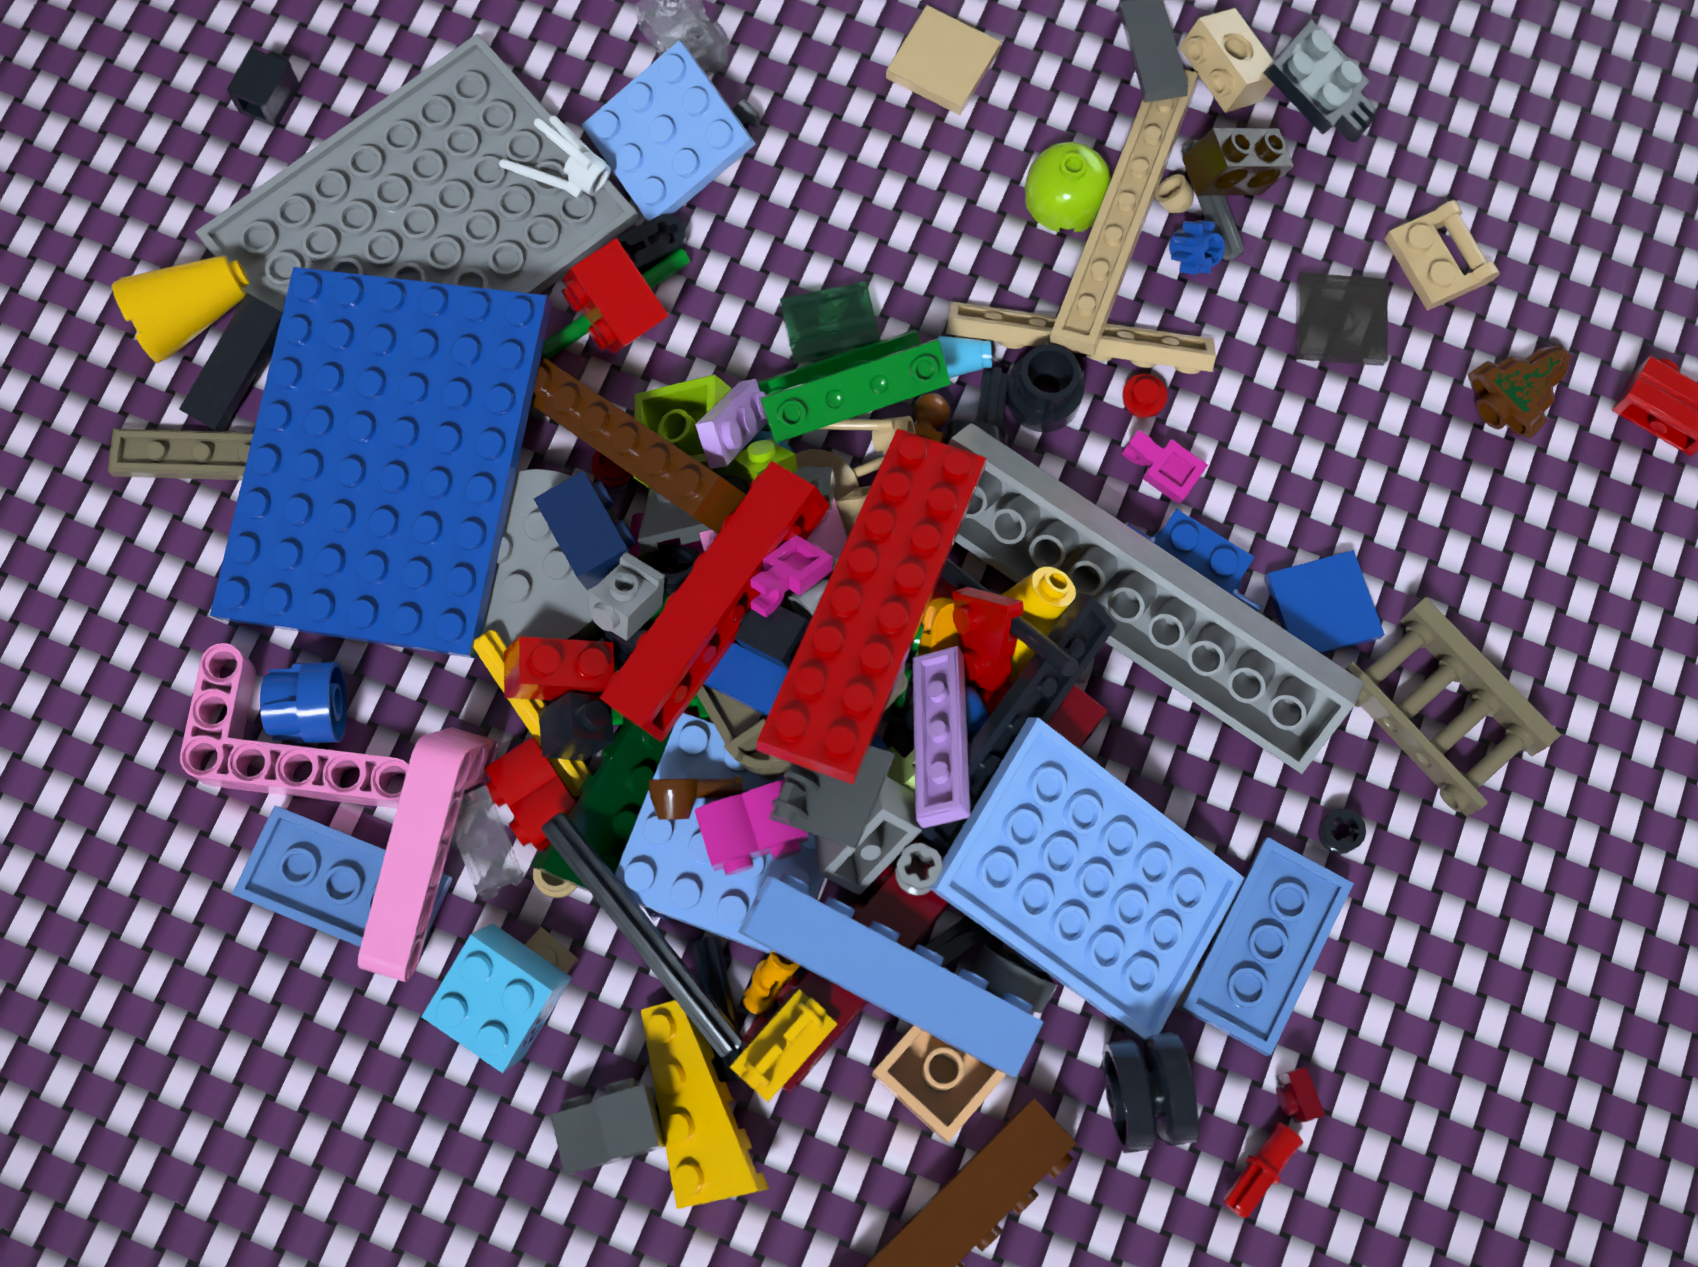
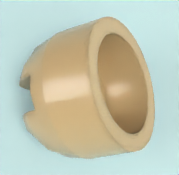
[1155,174,1194,213]

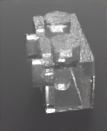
[635,0,729,76]

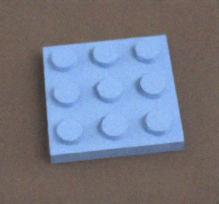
[581,41,756,221]

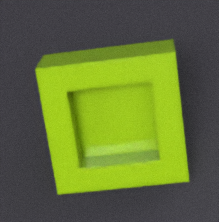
[731,438,798,484]

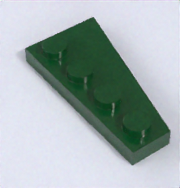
[530,717,674,893]

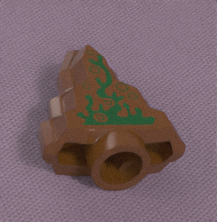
[1467,344,1572,440]

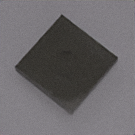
[1295,272,1388,366]

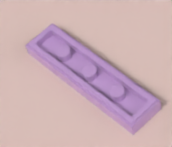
[913,646,970,828]

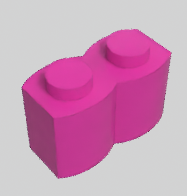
[694,779,809,876]

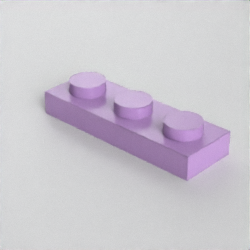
[695,379,768,469]

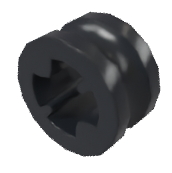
[1318,808,1366,854]

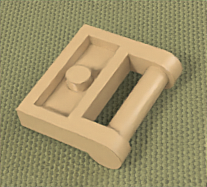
[1385,200,1500,311]

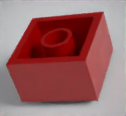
[561,238,669,355]

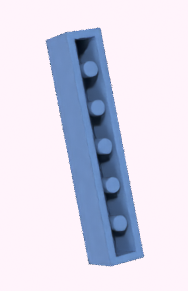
[738,873,1044,1078]

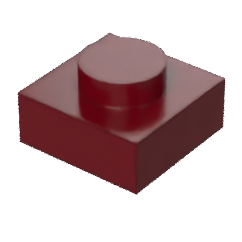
[1276,1067,1325,1123]

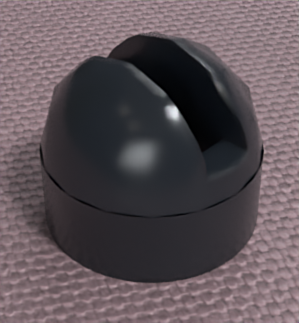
[732,99,760,137]

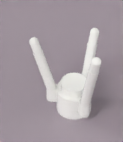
[499,115,611,199]

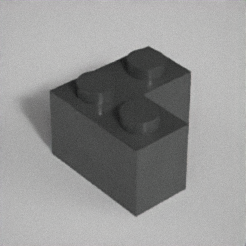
[550,1078,665,1175]

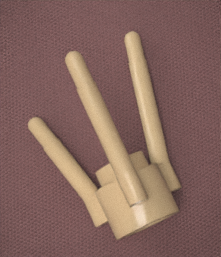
[820,416,916,478]

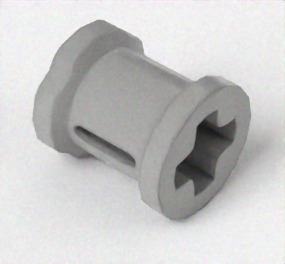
[895,843,943,896]

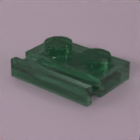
[780,281,881,364]

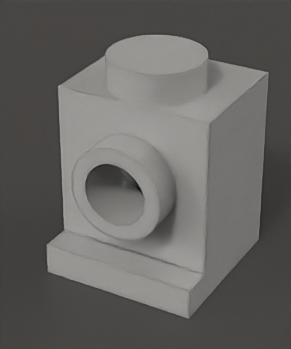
[589,552,665,641]

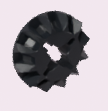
[637,544,702,596]

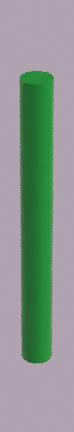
[541,248,691,360]

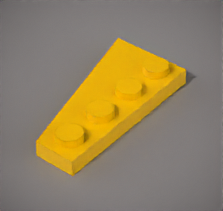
[641,1000,769,1209]

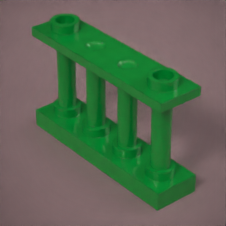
[757,330,951,443]

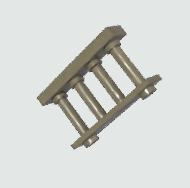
[1345,597,1561,817]

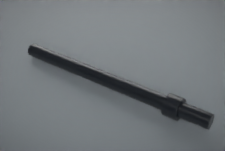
[941,558,1079,677]

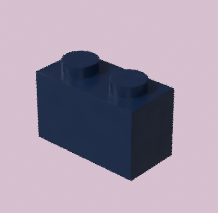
[533,470,637,591]

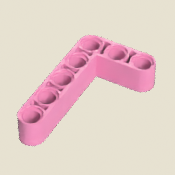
[180,643,408,809]
[358,727,498,982]

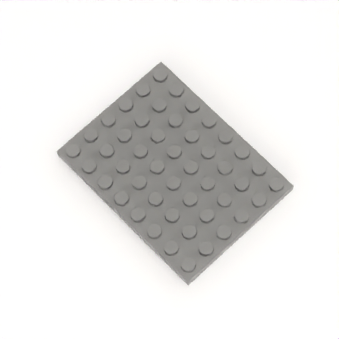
[195,33,639,312]

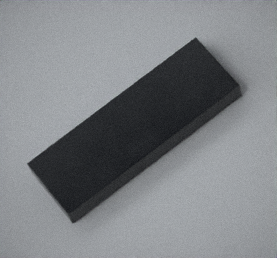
[179,293,283,432]

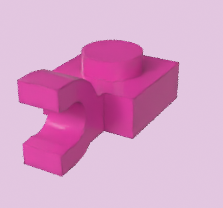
[1121,430,1208,505]
[751,535,833,617]

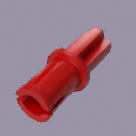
[1224,1122,1303,1218]

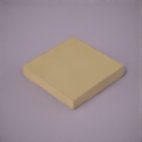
[886,5,1001,115]

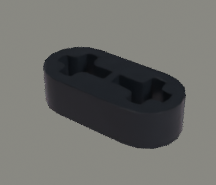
[617,215,687,275]

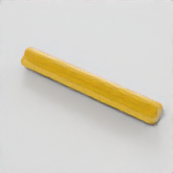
[473,629,593,797]

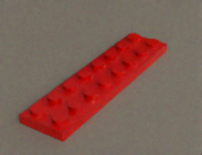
[757,429,987,785]

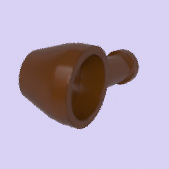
[649,775,743,819]

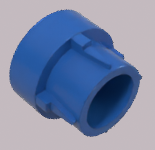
[260,662,347,744]

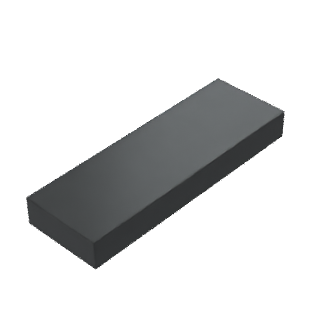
[1120,0,1188,103]

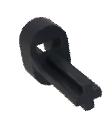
[944,367,1009,446]

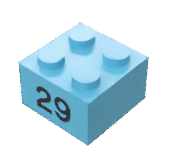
[422,923,572,1073]

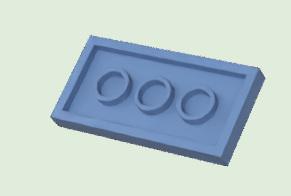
[232,805,453,947]
[1179,837,1354,1056]

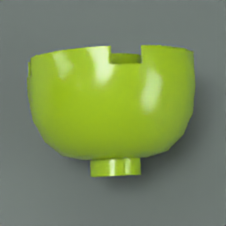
[1024,142,1111,232]

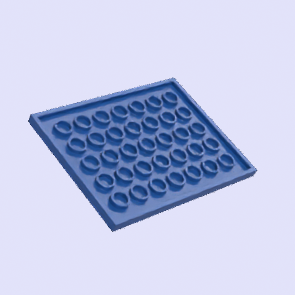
[210,267,553,659]

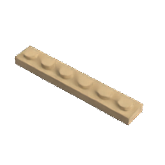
[946,301,1216,374]

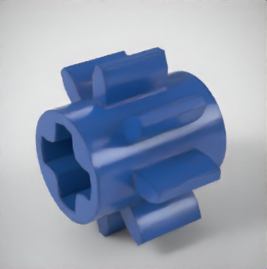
[1169,220,1225,275]

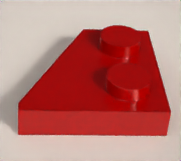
[952,587,1024,691]

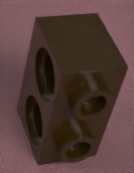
[1182,128,1294,196]

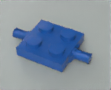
[1127,509,1262,612]

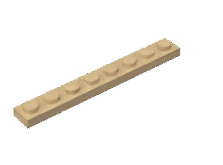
[1050,70,1198,355]

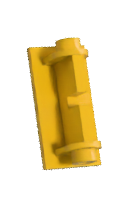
[730,989,837,1102]

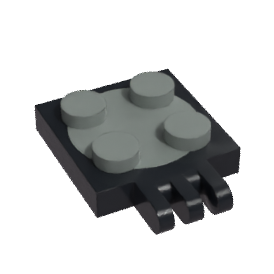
[1263,19,1378,142]

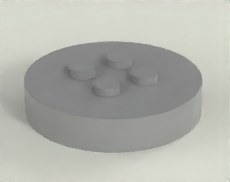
[481,469,619,647]

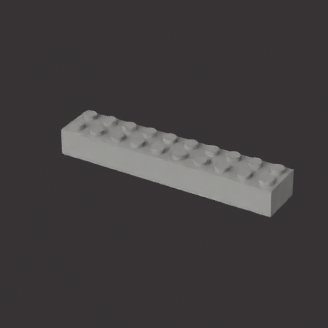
[948,423,1365,774]

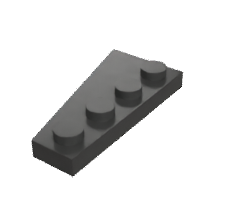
[638,466,835,554]

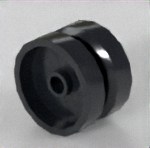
[1102,1032,1199,1153]

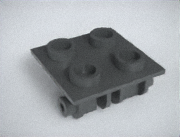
[769,746,895,849]

